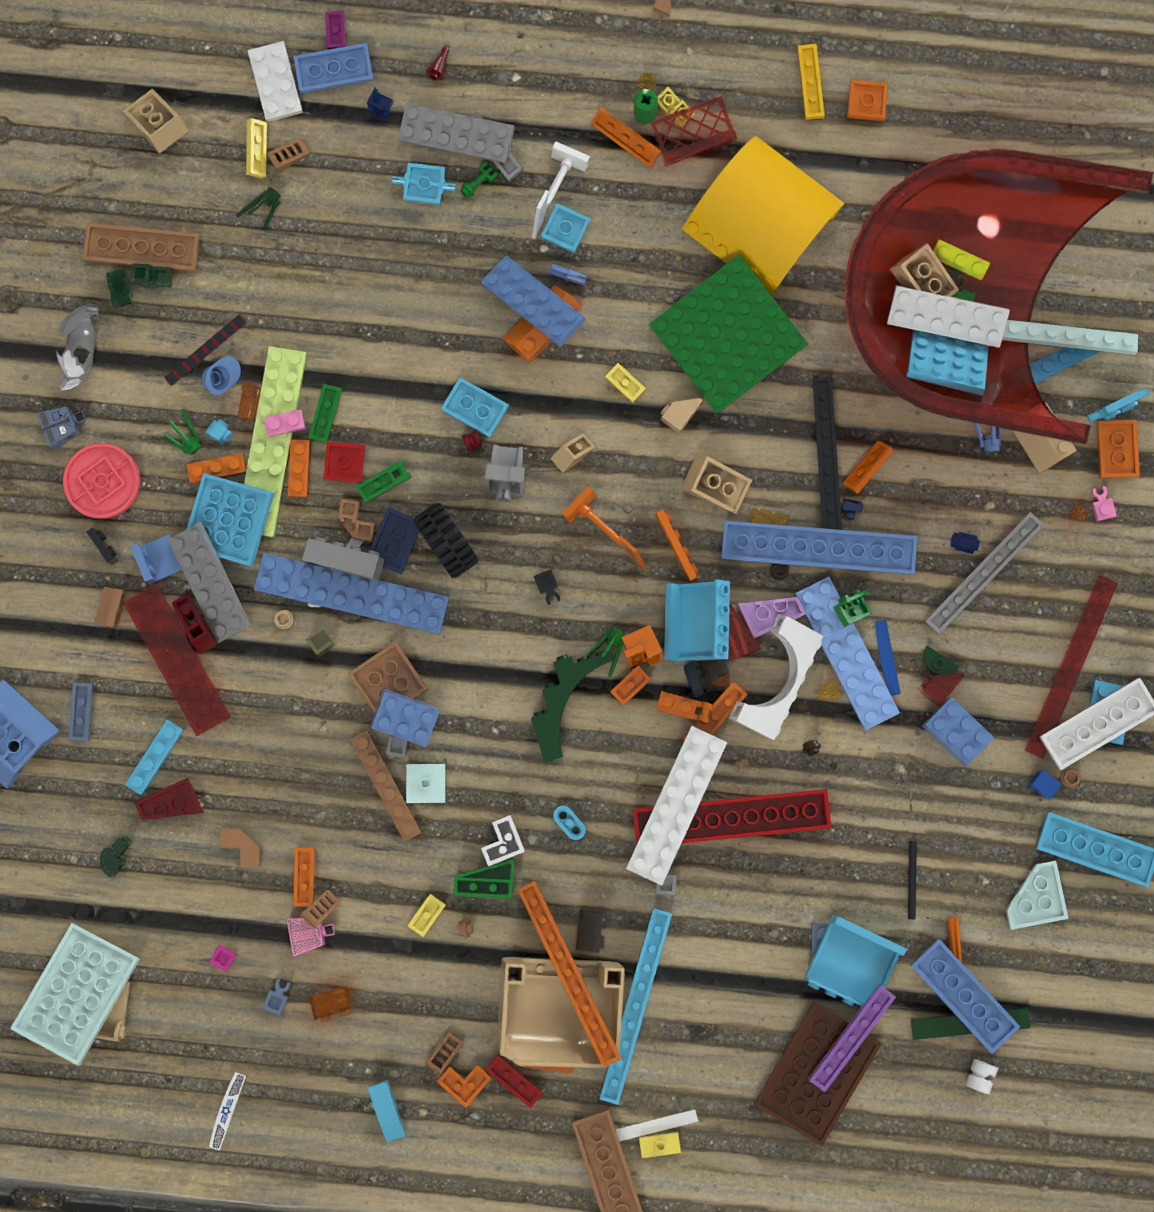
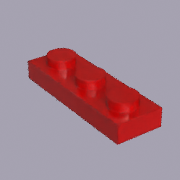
[486,1054,543,1109]

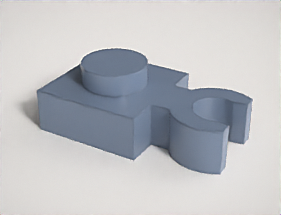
[262,978,291,1016]

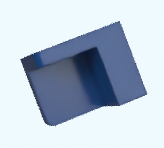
[1028,770,1061,800]

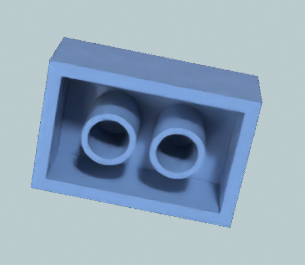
[370,688,440,747]
[921,697,994,766]

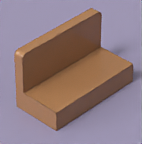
[94,587,127,629]

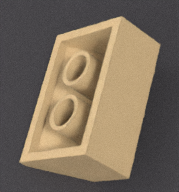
[890,243,959,297]
[1009,402,1077,474]

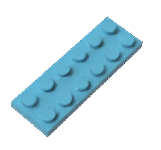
[1035,812,1154,887]

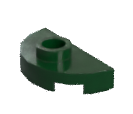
[923,646,959,675]

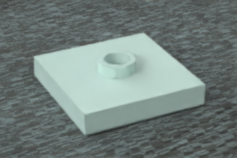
[406,764,446,803]

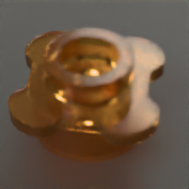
[1068,506,1089,520]

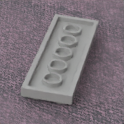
[398,103,515,164]
[168,523,251,643]

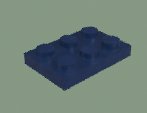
[370,507,420,575]

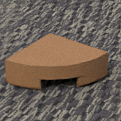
[652,0,671,17]

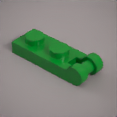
[356,461,412,504]

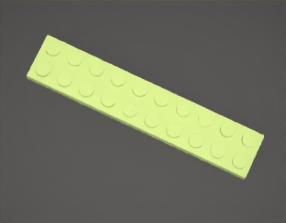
[244,346,307,538]

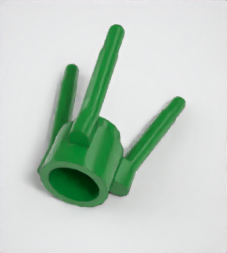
[165,409,202,456]
[586,627,625,677]

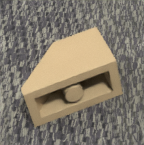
[661,398,703,434]
[551,433,595,473]

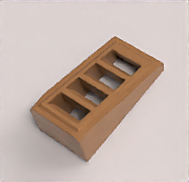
[267,138,310,173]
[301,890,341,929]
[425,1031,464,1076]

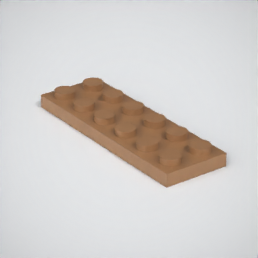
[83,223,200,272]
[572,1109,643,1212]

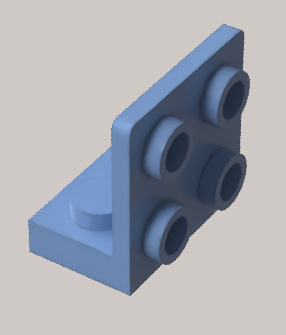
[130,535,182,584]

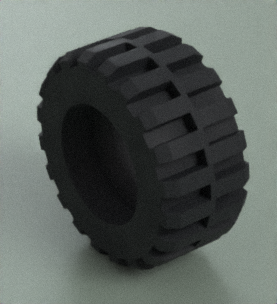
[413,503,479,578]

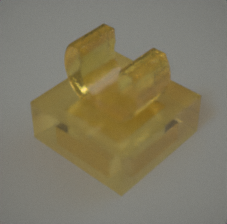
[817,680,841,702]

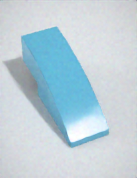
[368,1080,406,1142]

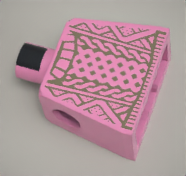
[287,917,335,956]

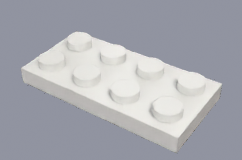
[248,41,303,122]

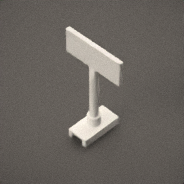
[532,142,590,239]

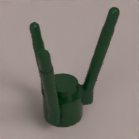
[236,187,281,227]

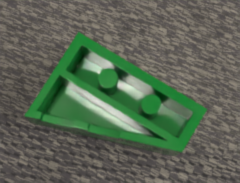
[453,859,515,899]

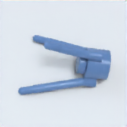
[970,411,1004,452]

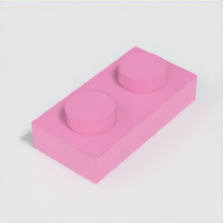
[264,409,306,437]

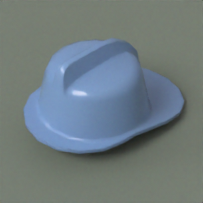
[201,356,241,395]

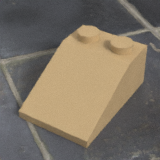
[123,89,189,154]
[681,454,752,515]

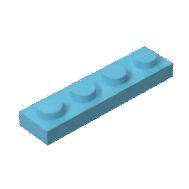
[125,720,184,795]

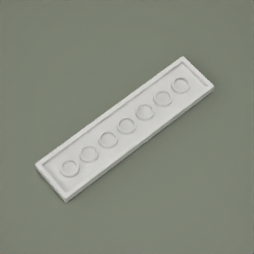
[626,726,727,885]

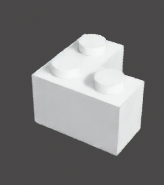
[481,815,525,866]

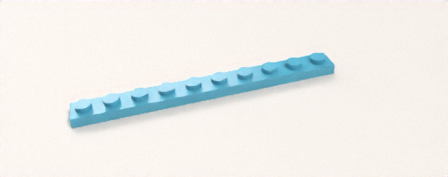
[599,908,672,1105]

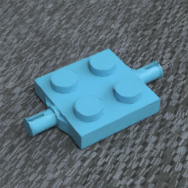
[392,163,456,206]
[1087,388,1149,423]

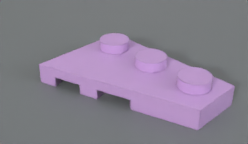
[737,597,806,639]

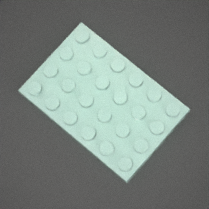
[10,923,140,1066]

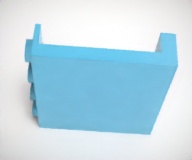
[664,579,730,662]
[804,914,907,1008]

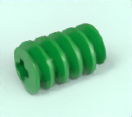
[634,89,658,124]

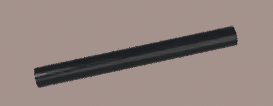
[908,841,917,919]

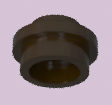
[770,564,789,581]
[802,740,821,756]

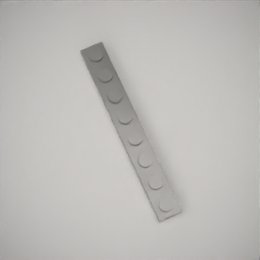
[924,512,1044,635]

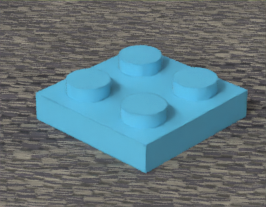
[541,203,591,254]

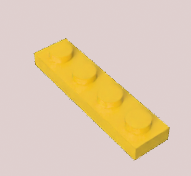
[797,44,825,120]

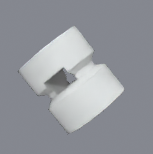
[965,1059,998,1094]

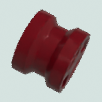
[461,430,482,452]

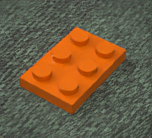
[1096,420,1140,478]

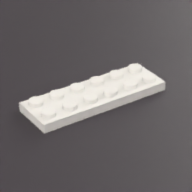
[887,285,1010,348]
[1039,678,1154,770]

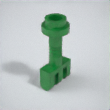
[460,161,500,198]

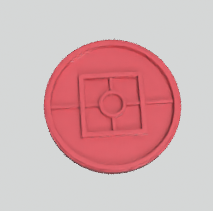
[63,443,141,519]

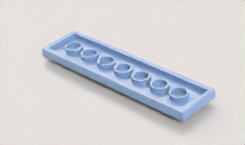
[794,577,900,731]

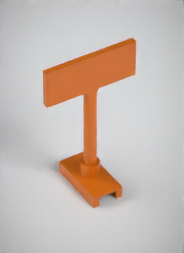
[562,486,647,570]

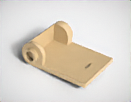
[96,981,130,1042]

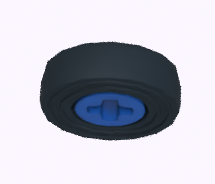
[684,662,704,697]

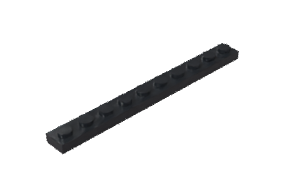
[812,377,842,530]

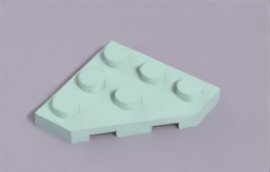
[1006,861,1069,930]

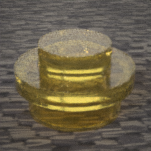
[637,73,656,91]

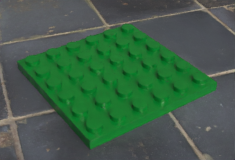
[649,254,808,414]

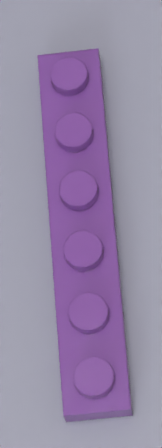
[808,984,896,1092]

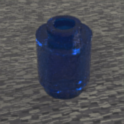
[950,531,980,554]

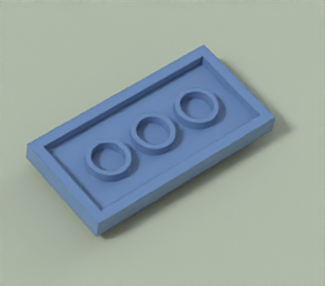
[293,43,374,94]

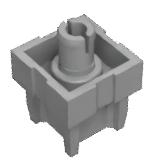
[485,444,525,503]

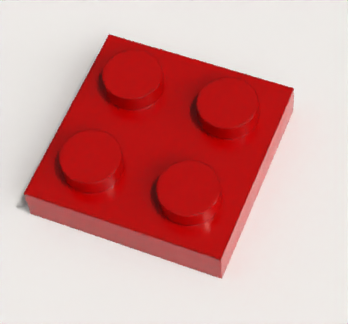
[323,442,365,483]

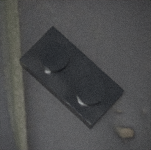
[86,527,118,565]

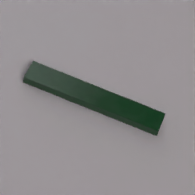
[910,1008,1031,1040]

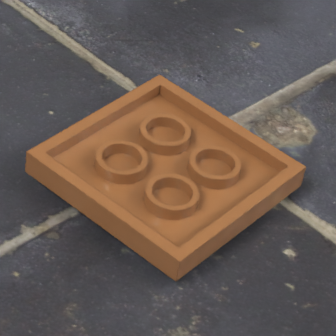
[348,641,428,712]

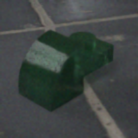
[130,263,174,289]
[106,268,133,308]
[100,837,133,878]

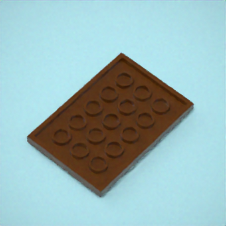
[754,1001,882,1146]

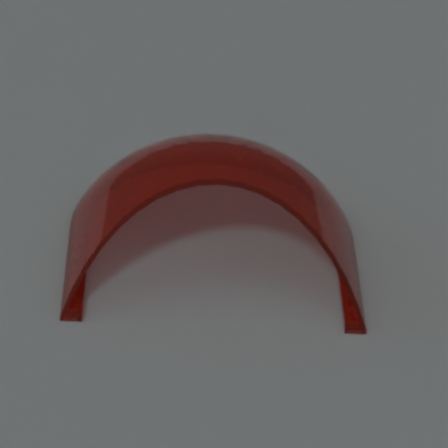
[844,149,1154,445]

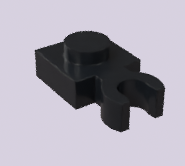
[533,569,560,605]

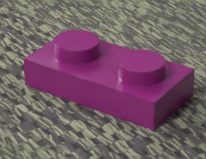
[325,11,346,50]

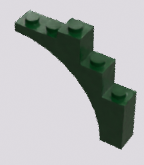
[531,651,613,763]

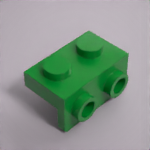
[833,589,872,627]

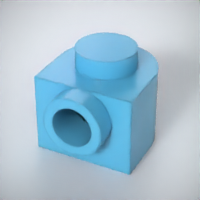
[205,419,232,445]

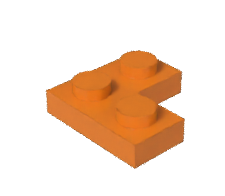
[436,1064,492,1108]

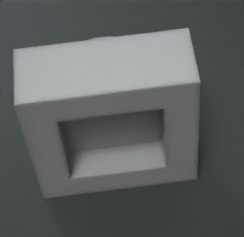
[386,736,408,758]
[656,874,677,895]

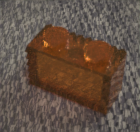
[309,985,354,1022]

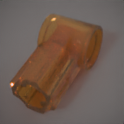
[237,381,261,420]

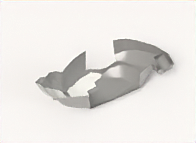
[56,304,99,390]

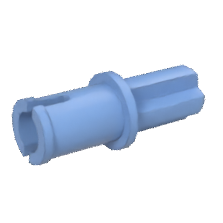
[549,264,587,287]

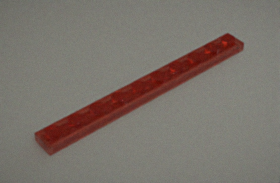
[1024,576,1118,759]

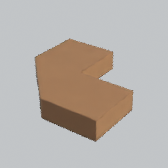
[338,498,376,543]
[221,828,260,868]

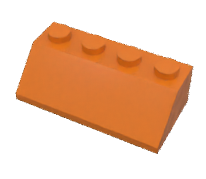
[502,285,582,365]

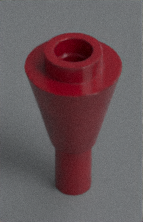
[426,47,449,81]

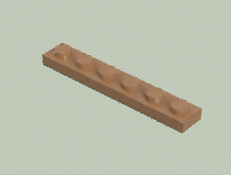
[350,731,422,842]

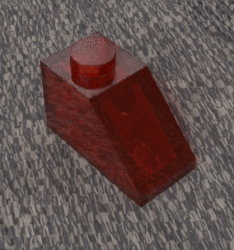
[920,673,965,706]

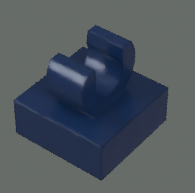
[842,498,863,520]

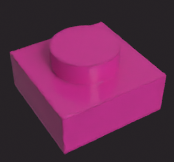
[209,944,237,972]

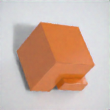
[622,625,664,669]

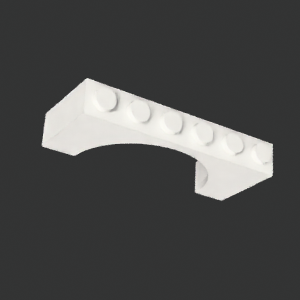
[729,614,823,740]

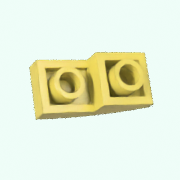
[657,87,695,127]

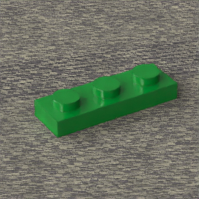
[308,384,342,444]

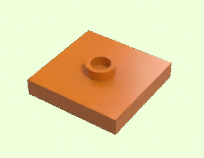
[847,80,888,121]

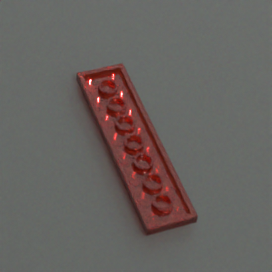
[123,584,231,736]

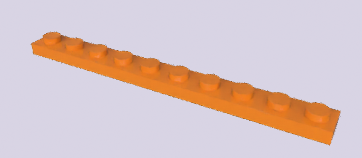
[518,881,622,1068]

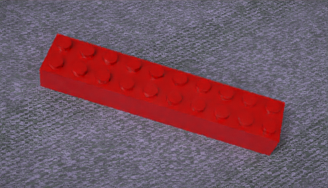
[632,789,832,846]

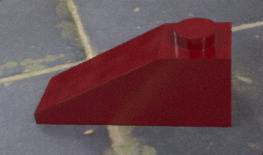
[172,593,217,654]

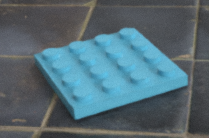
[907,329,989,396]
[187,473,274,567]

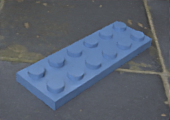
[481,255,586,347]
[910,939,1020,1054]

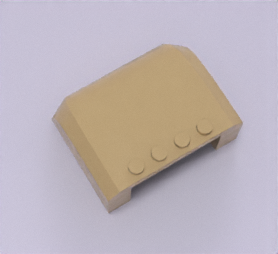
[498,957,625,1068]

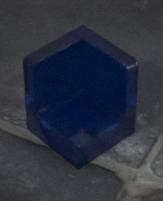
[367,87,394,119]

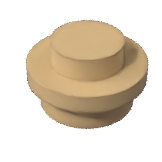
[274,610,294,629]

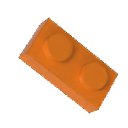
[610,666,651,706]

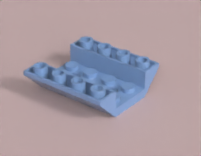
[0,680,60,789]

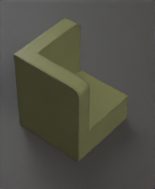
[306,630,335,657]

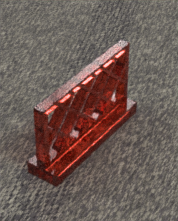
[651,96,737,167]

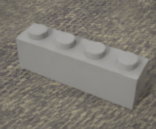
[302,537,385,581]

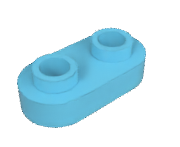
[553,806,585,840]

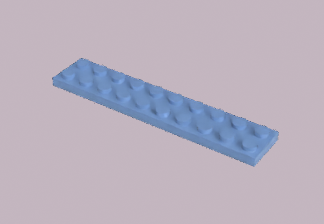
[721,521,918,575]
[254,553,449,635]

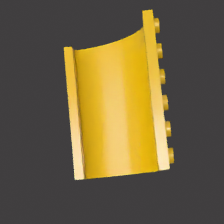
[682,135,845,296]

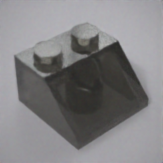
[694,660,730,693]

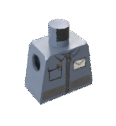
[36,407,87,450]

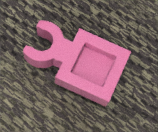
[1091,486,1117,522]

